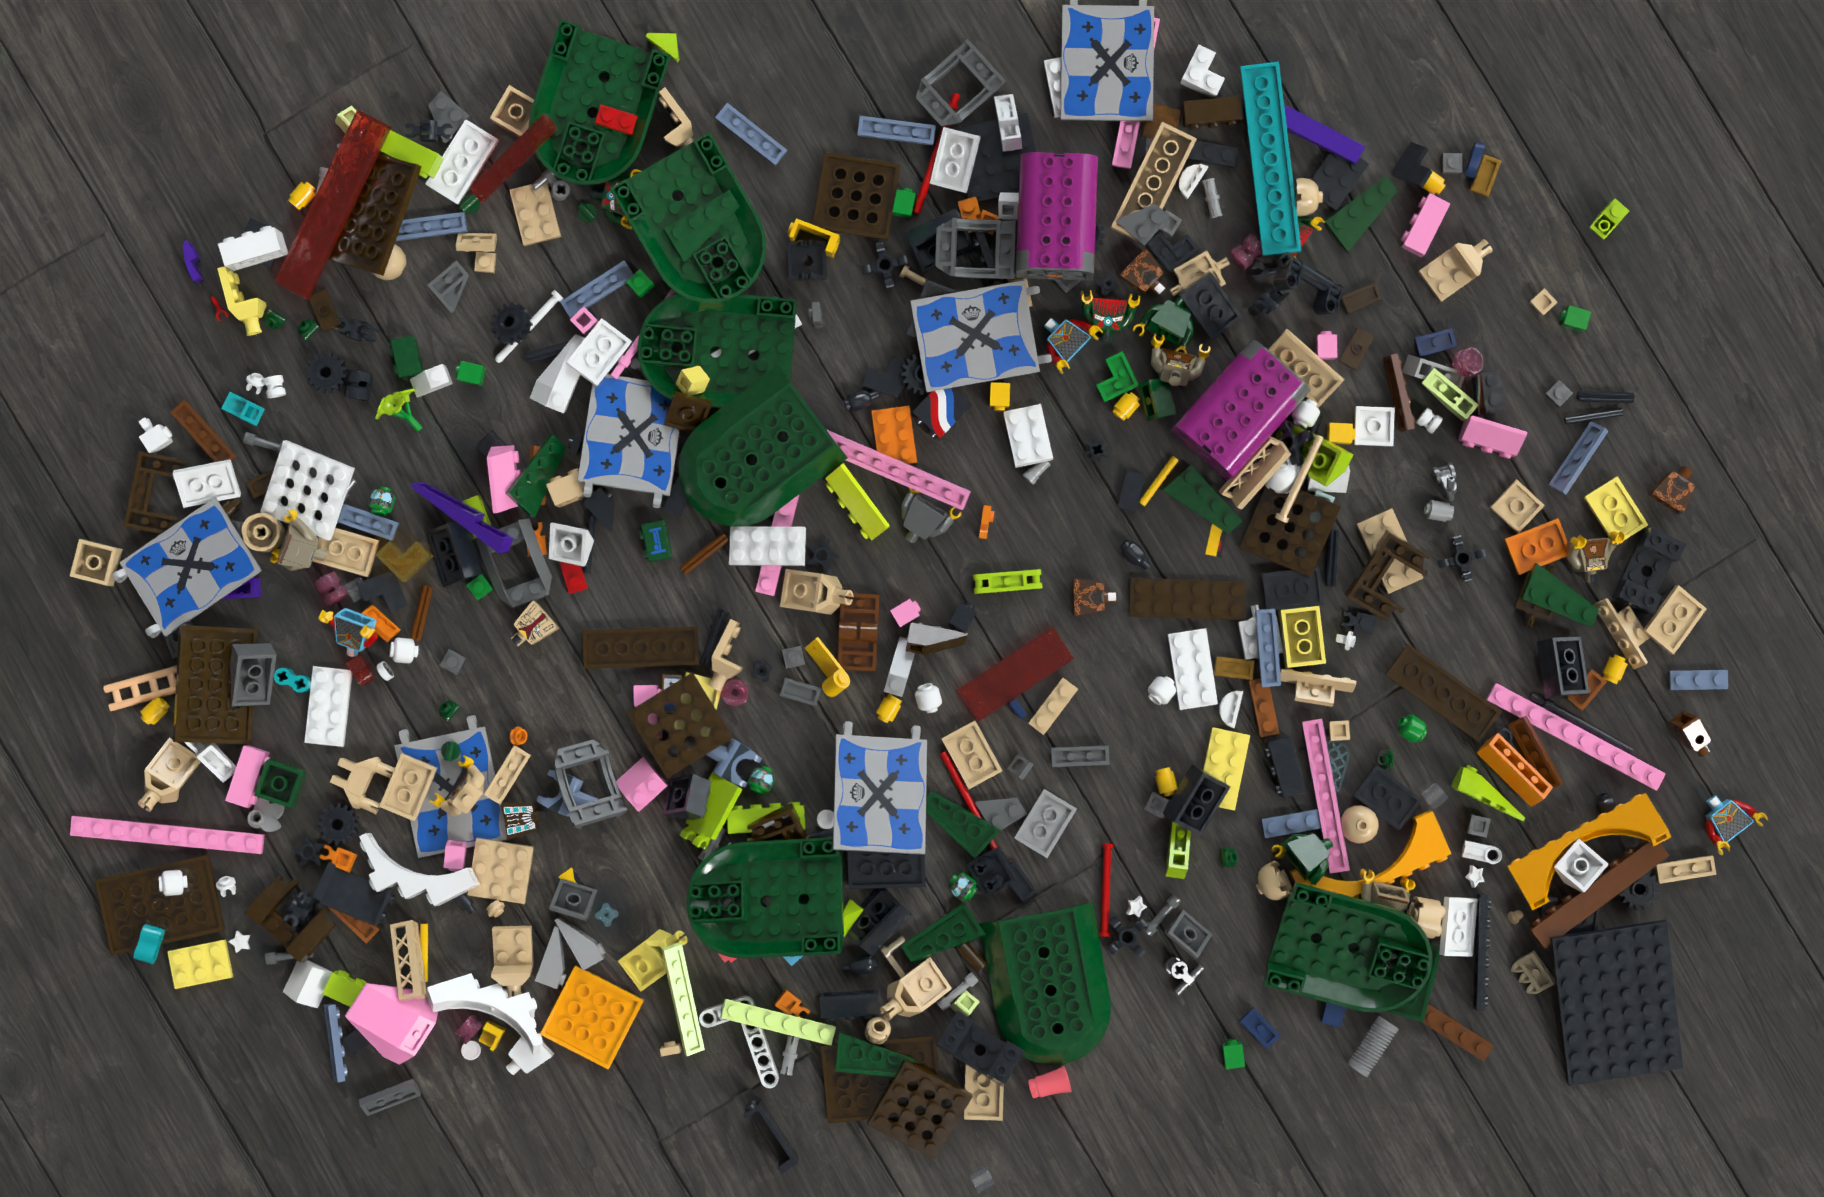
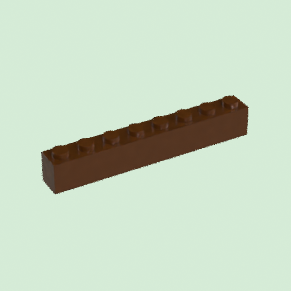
[1527,839,1670,948]

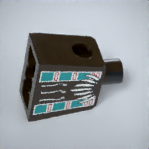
[502,802,549,840]

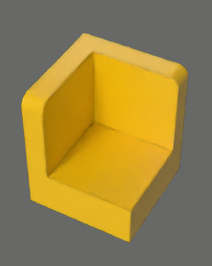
[479,1020,506,1051]

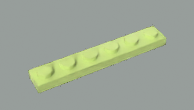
[662,943,705,1056]
[720,999,836,1045]

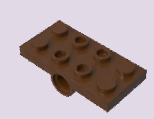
[838,593,880,671]

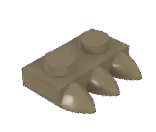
[1511,950,1556,994]

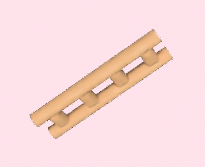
[104,665,177,711]

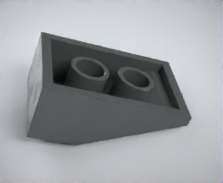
[230,643,277,706]

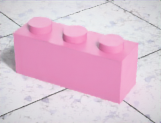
[1401,193,1450,257]
[225,745,270,808]

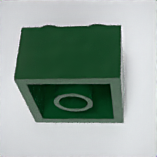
[254,758,308,808]

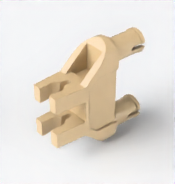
[330,757,395,815]

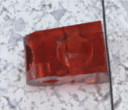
[345,655,375,687]

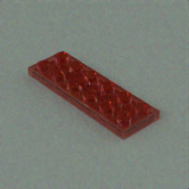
[957,627,1074,722]

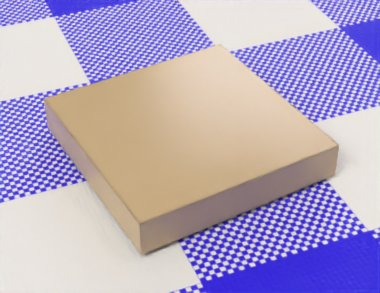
[1489,479,1545,534]

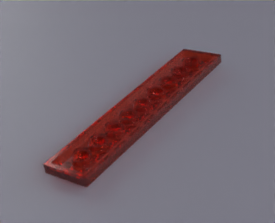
[274,109,392,300]

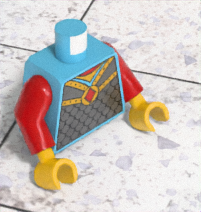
[1044,318,1103,374]
[318,608,378,657]
[1705,795,1768,855]

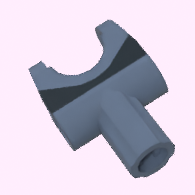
[706,738,762,787]
[536,770,598,817]

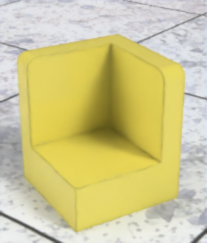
[676,366,710,395]

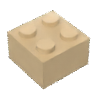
[490,85,534,141]
[546,468,594,508]
[70,539,123,586]

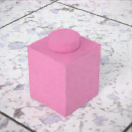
[570,307,598,336]
[1315,331,1337,360]
[890,599,921,627]
[444,840,467,871]

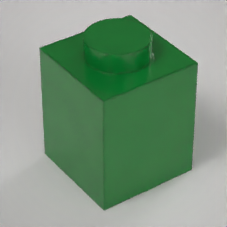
[892,188,916,218]
[626,269,655,299]
[1559,305,1591,332]
[455,361,486,386]
[1221,1039,1245,1069]

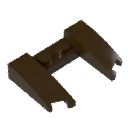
[124,451,189,534]
[1345,530,1430,621]
[747,803,809,842]
[244,876,336,963]

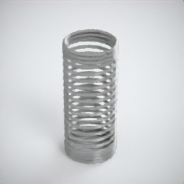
[1347,1016,1399,1077]

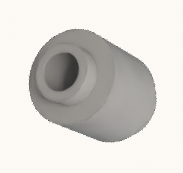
[1424,500,1454,522]

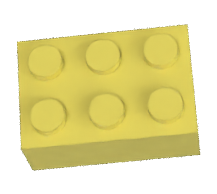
[1278,606,1326,668]

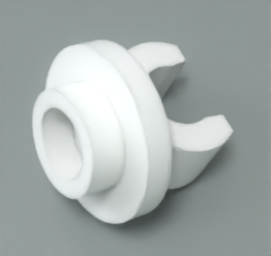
[246,373,265,394]
[1336,631,1356,650]
[216,876,236,897]

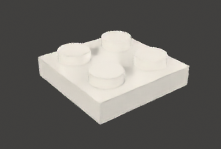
[1354,406,1395,446]

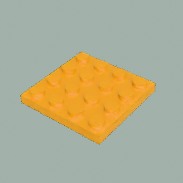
[540,965,644,1069]

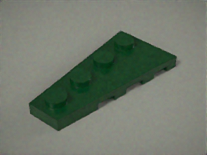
[1520,563,1599,628]
[926,791,1001,858]

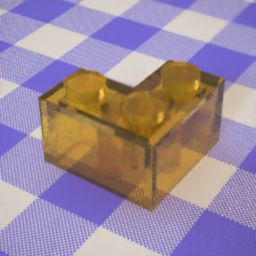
[376,541,434,583]

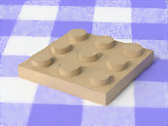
[468,838,534,904]

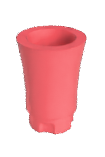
[1028,1066,1072,1098]

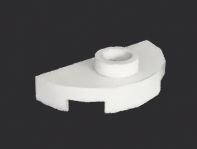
[1179,164,1208,199]
[1219,691,1243,728]

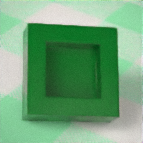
[466,574,494,601]

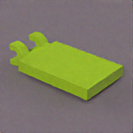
[679,772,742,850]

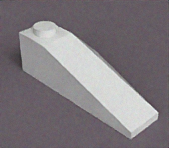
[530,334,585,413]

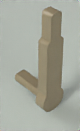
[879,936,906,979]

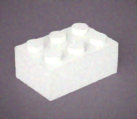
[218,226,289,271]

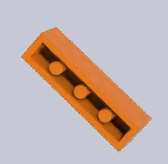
[1477,733,1553,807]

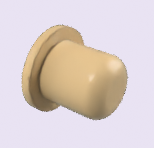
[1508,910,1523,924]

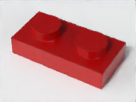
[595,105,638,136]
[559,561,588,594]

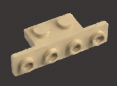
[1593,598,1649,669]
[1280,669,1356,707]

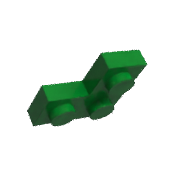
[1096,351,1138,403]

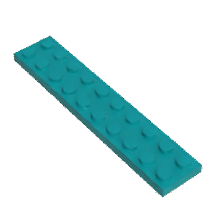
[1240,62,1301,257]

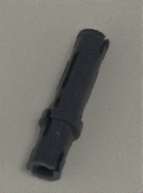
[699,609,729,667]

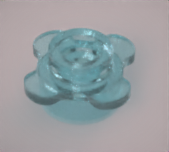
[595,903,618,926]

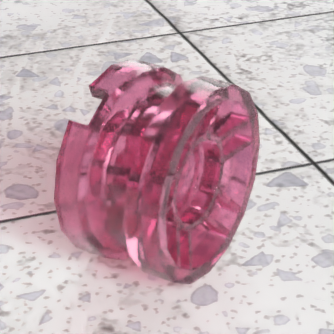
[1453,347,1483,377]
[721,679,749,706]
[454,1014,484,1045]

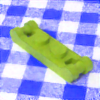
[972,569,1043,594]

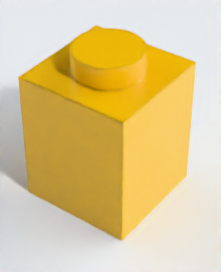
[990,382,1010,411]
[1326,423,1356,444]

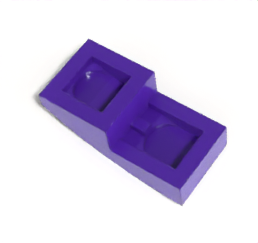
[183,240,204,283]

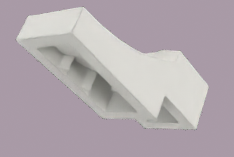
[994,94,1022,152]
[184,742,236,783]

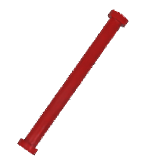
[1099,843,1113,936]

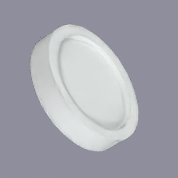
[461,1040,481,1060]

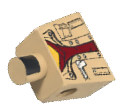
[511,601,559,646]

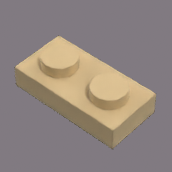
[456,233,497,252]

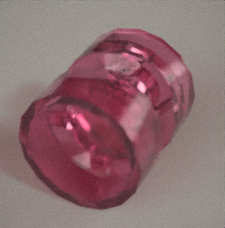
[1229,234,1262,270]
[314,571,349,607]

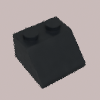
[663,774,711,820]

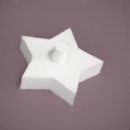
[1465,865,1484,888]
[1126,895,1147,917]
[229,930,250,953]

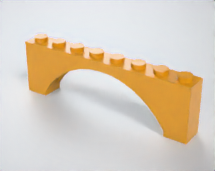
[1508,793,1671,911]
[1289,810,1451,898]

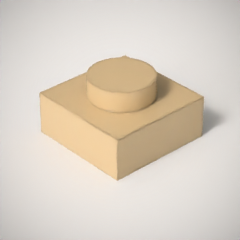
[474,252,496,273]
[1529,288,1557,316]
[1329,720,1350,741]
[660,1041,682,1057]

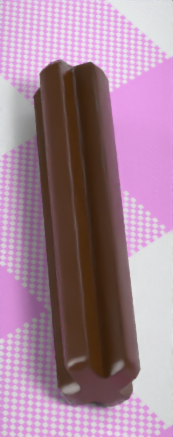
[680,533,729,575]
[410,585,433,641]

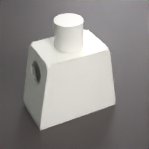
[506,1037,554,1075]

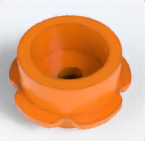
[510,726,527,745]

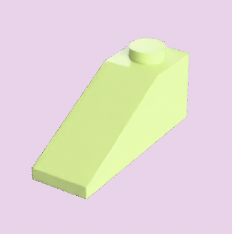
[1422,368,1479,421]

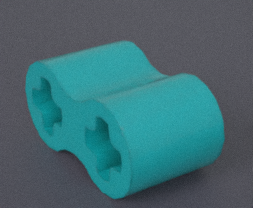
[274,668,311,693]
[134,924,165,964]

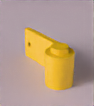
[805,637,850,697]

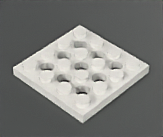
[260,440,355,540]

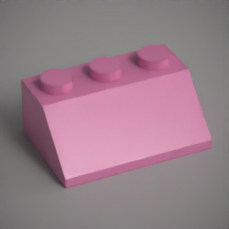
[1458,416,1527,459]
[487,445,521,513]

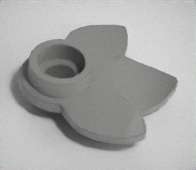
[247,798,284,832]

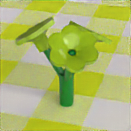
[375,388,422,432]

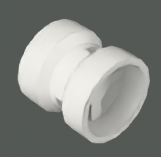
[264,375,286,398]
[1416,407,1443,434]

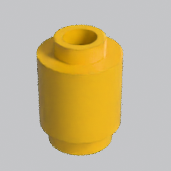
[1423,170,1446,195]
[288,181,316,210]
[1112,392,1140,421]
[1603,654,1628,684]
[876,694,902,723]
[140,696,170,725]
[1155,767,1178,797]

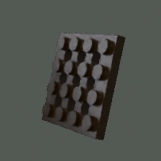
[813,152,900,241]
[1239,486,1341,578]
[627,672,733,778]
[867,1059,973,1159]

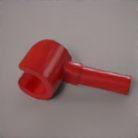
[210,296,229,321]

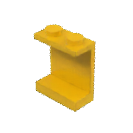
[787,218,840,258]

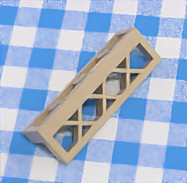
[1219,436,1291,509]
[390,920,427,1001]

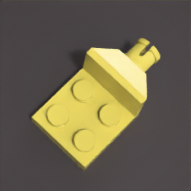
[217,266,267,336]
[618,929,688,991]

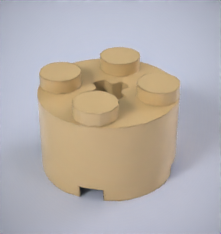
[242,513,285,552]
[1407,896,1445,938]

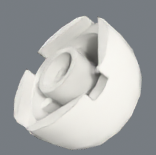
[1265,456,1301,494]

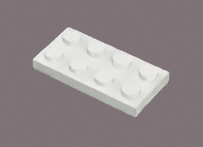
[425,120,499,205]
[729,527,806,566]
[1168,628,1218,710]
[304,666,353,747]

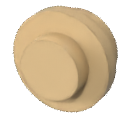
[486,900,505,917]

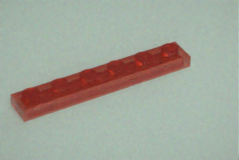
[470,114,558,202]

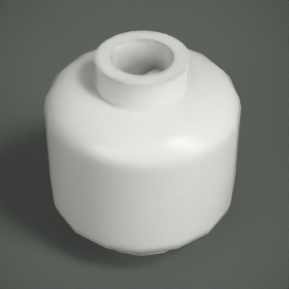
[1291,399,1320,429]
[389,638,418,664]
[1148,676,1176,705]
[915,683,942,713]
[159,870,187,896]

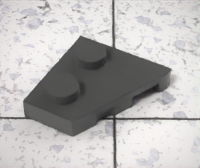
[428,91,470,145]
[1116,204,1170,246]
[428,260,469,314]
[975,797,1027,830]

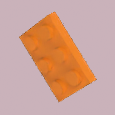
[872,406,917,464]
[1503,518,1568,575]

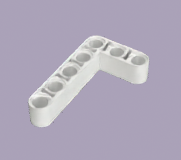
[699,995,779,1088]

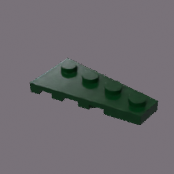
[1325,176,1397,253]
[664,190,740,263]
[505,435,566,518]
[1162,465,1242,534]
[901,903,986,963]
[1385,944,1441,1022]
[836,1032,914,1077]

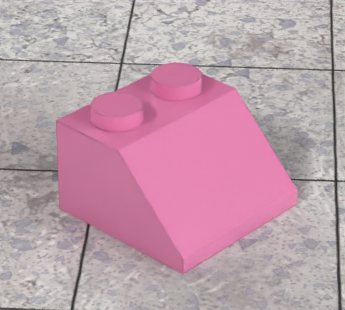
[616,757,669,812]

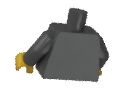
[901,488,961,543]

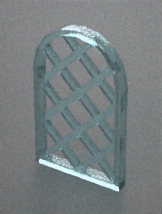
[1310,741,1349,793]

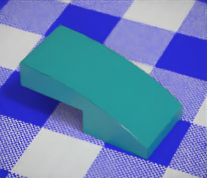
[221,392,265,426]

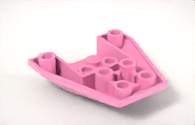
[345,983,438,1065]

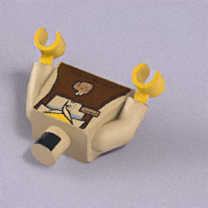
[429,755,485,817]

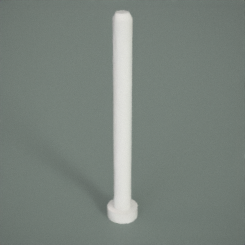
[495,290,564,363]

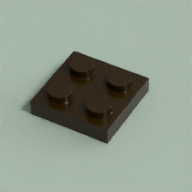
[664,391,712,433]

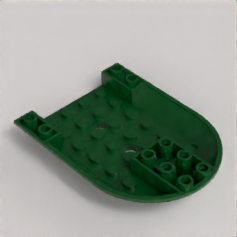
[529,19,671,185]
[610,132,766,303]
[638,293,797,408]
[679,365,848,527]
[686,837,844,959]
[1263,882,1432,1012]
[979,902,1111,1065]

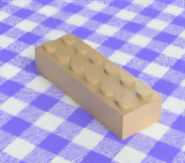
[1111,122,1197,242]

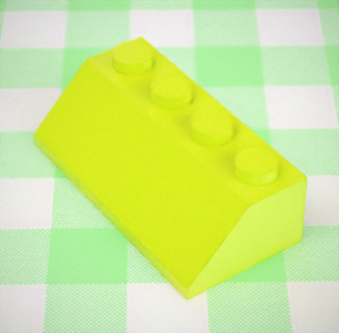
[825,463,890,541]

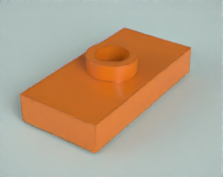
[361,604,401,642]

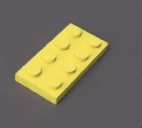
[1203,727,1250,810]

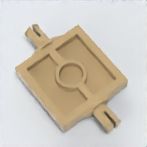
[1169,251,1230,297]

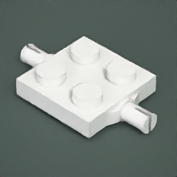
[1238,605,1283,660]

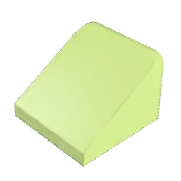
[335,105,364,135]
[950,990,979,1017]

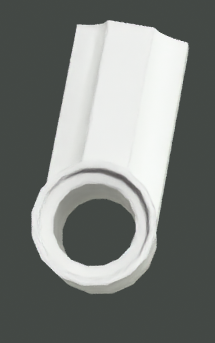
[1462,840,1502,864]

